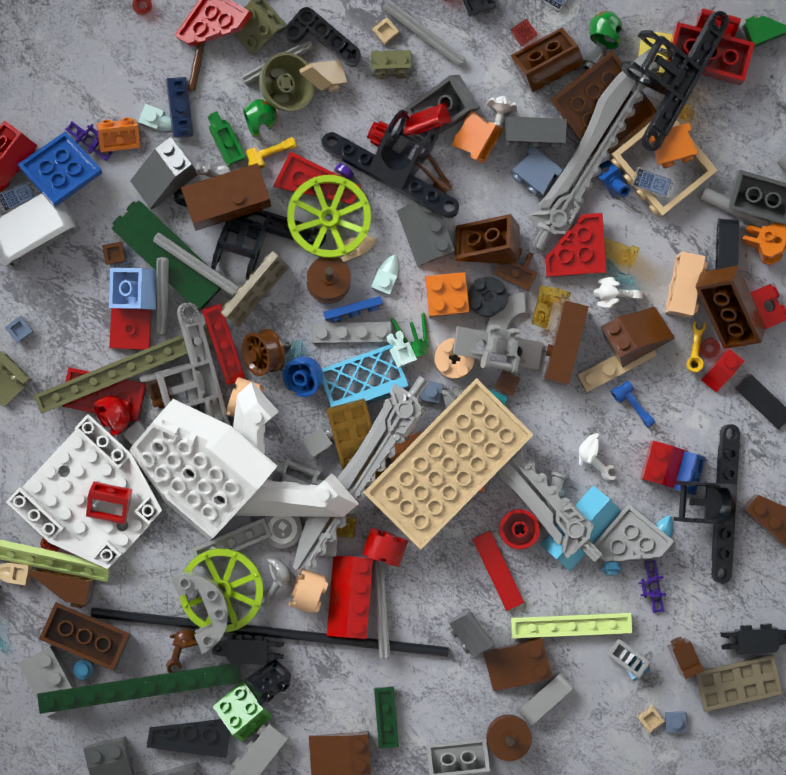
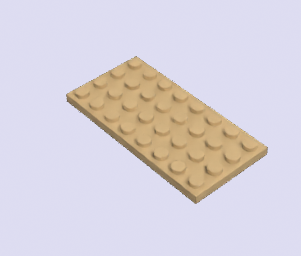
[363,378,534,550]

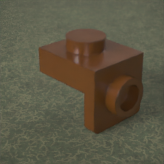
[145,377,172,408]

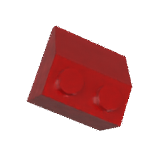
[640,440,689,488]

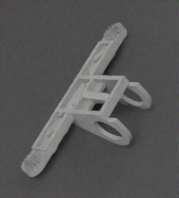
[139,302,230,425]

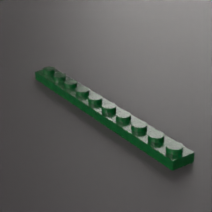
[37,663,241,714]

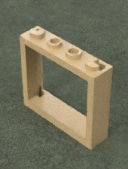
[610,120,718,217]

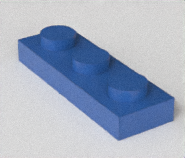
[323,296,383,323]

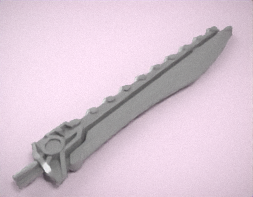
[528,49,660,250]
[293,376,430,570]
[442,387,603,562]

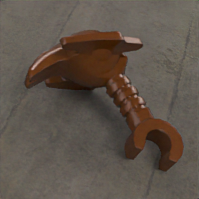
[166,629,198,673]

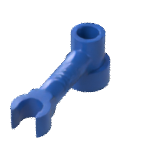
[610,380,655,428]

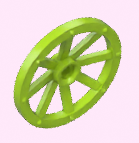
[287,175,371,258]
[180,548,264,633]

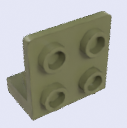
[233,0,287,55]
[371,50,412,79]
[0,351,33,407]

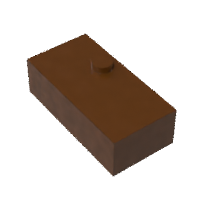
[181,163,272,231]
[696,265,766,349]
[543,300,589,386]
[39,602,131,671]

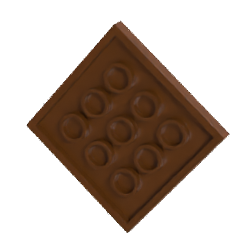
[549,51,657,157]

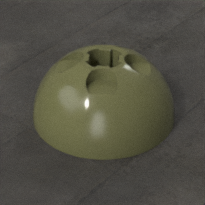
[259,52,315,112]

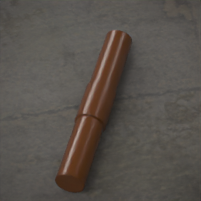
[188,43,205,92]

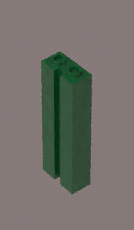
[111,200,222,312]

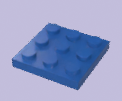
[18,131,102,207]

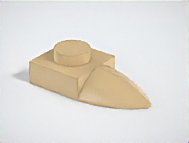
[336,236,376,262]
[0,563,33,586]

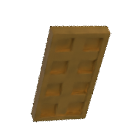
[326,398,384,482]

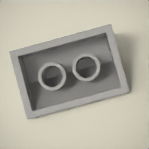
[18,645,76,717]
[426,739,490,775]

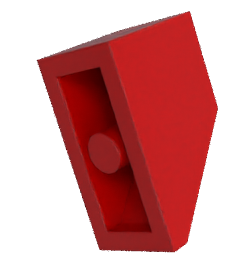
[701,348,745,393]

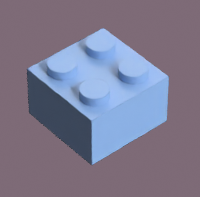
[109,268,156,310]

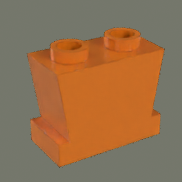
[452,111,504,163]
[649,123,698,168]

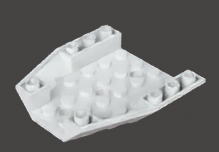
[129,399,277,540]
[6,414,162,569]

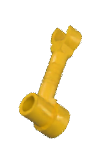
[246,137,297,169]
[686,321,706,373]

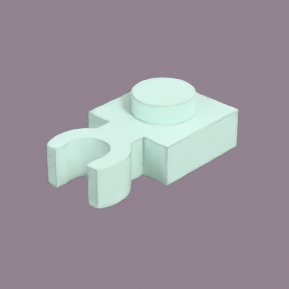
[387,331,417,368]

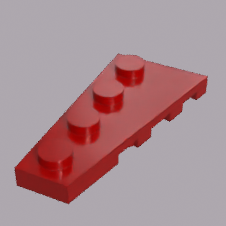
[273,151,361,205]

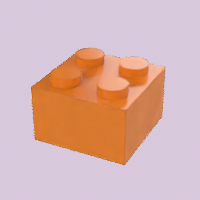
[425,272,469,318]

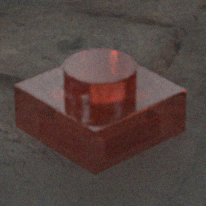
[510,19,538,47]

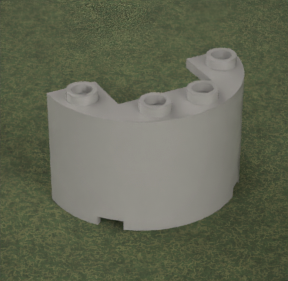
[171,571,228,654]

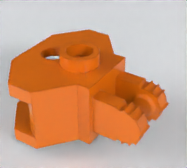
[741,222,786,266]

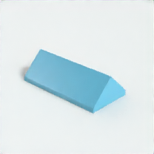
[540,486,622,571]

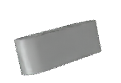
[517,672,574,725]

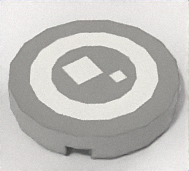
[266,516,302,549]

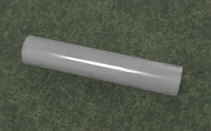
[700,187,770,228]

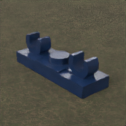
[166,77,193,138]

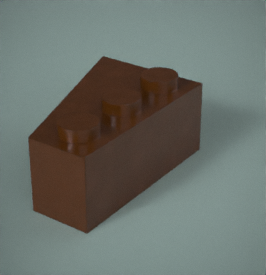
[742,494,786,549]

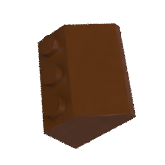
[510,27,585,92]

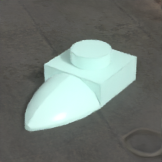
[138,104,172,132]
[371,254,399,295]

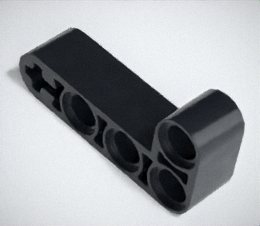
[285,7,361,67]
[715,218,739,270]

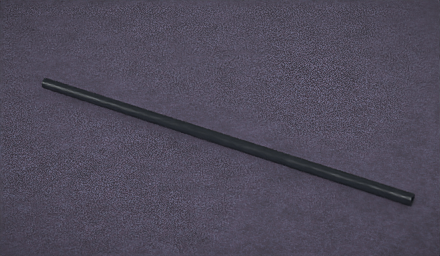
[91,607,449,657]

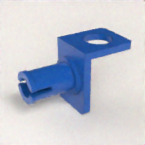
[597,160,631,198]

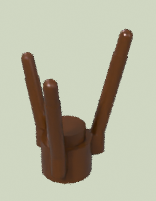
[418,154,452,193]

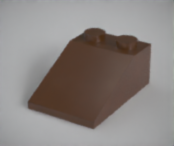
[455,214,520,263]
[601,307,675,367]
[29,568,95,608]
[483,637,553,691]
[309,731,371,775]

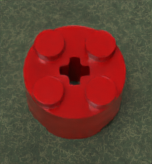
[499,509,540,549]
[362,527,409,567]

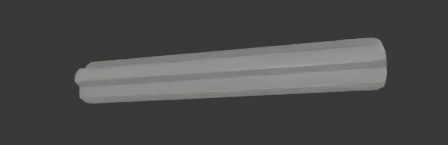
[242,39,313,86]
[156,257,169,334]

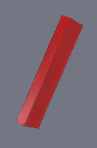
[202,303,246,385]
[472,530,524,611]

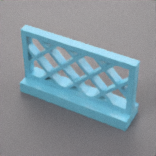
[322,344,410,407]

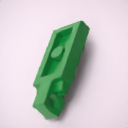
[208,111,246,167]

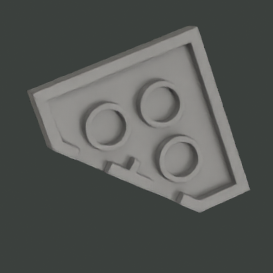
[594,503,675,562]

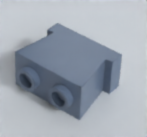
[511,147,563,197]

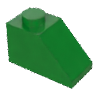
[742,15,786,47]

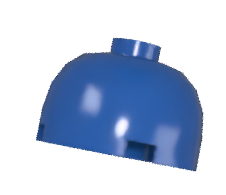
[282,356,323,397]

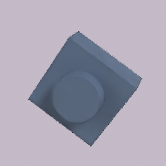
[5,315,34,343]
[420,381,443,404]
[665,711,686,733]

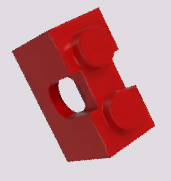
[750,284,786,330]

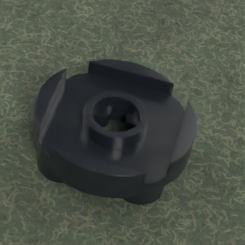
[468,277,508,317]

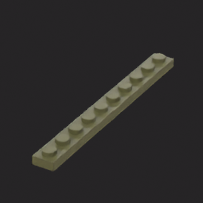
[33,325,213,414]

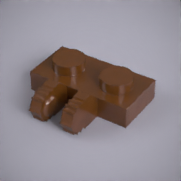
[493,247,537,291]

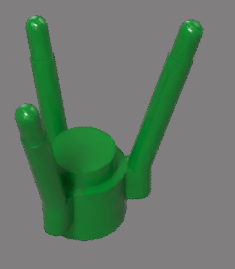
[390,313,430,357]

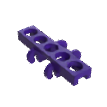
[65,121,113,161]
[638,560,666,613]

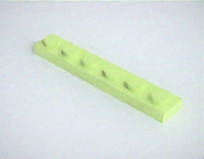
[0,540,110,582]
[511,612,632,638]

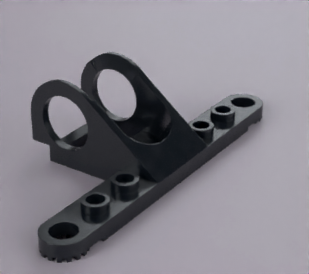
[620,11,729,151]
[322,109,459,219]
[173,188,327,280]
[674,424,740,584]

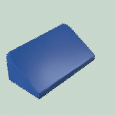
[674,451,706,495]

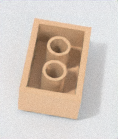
[665,252,707,318]

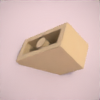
[299,60,347,92]

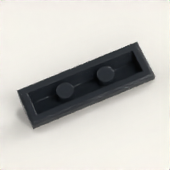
[735,374,786,430]

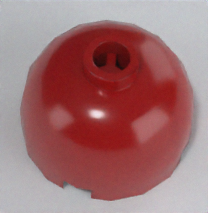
[92,396,130,437]

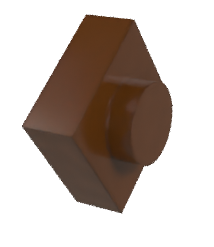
[102,241,126,265]
[494,370,521,396]

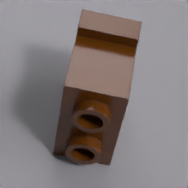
[667,636,704,679]

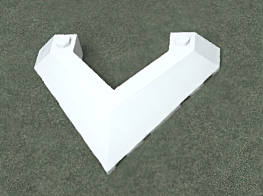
[224,382,359,517]

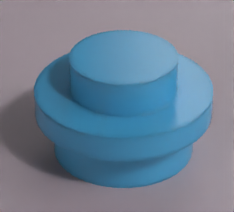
[601,562,622,576]
[73,659,94,680]

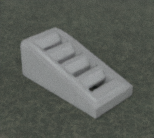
[607,639,651,679]

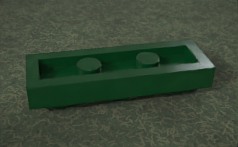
[374,686,399,749]

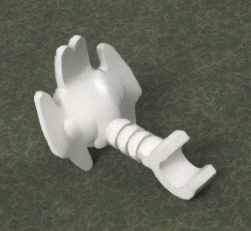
[487,96,517,145]
[594,277,643,308]
[579,433,616,481]

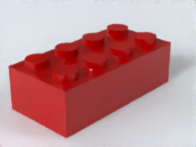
[666,22,755,85]

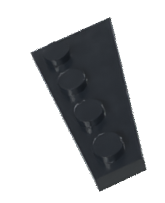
[147,719,230,758]

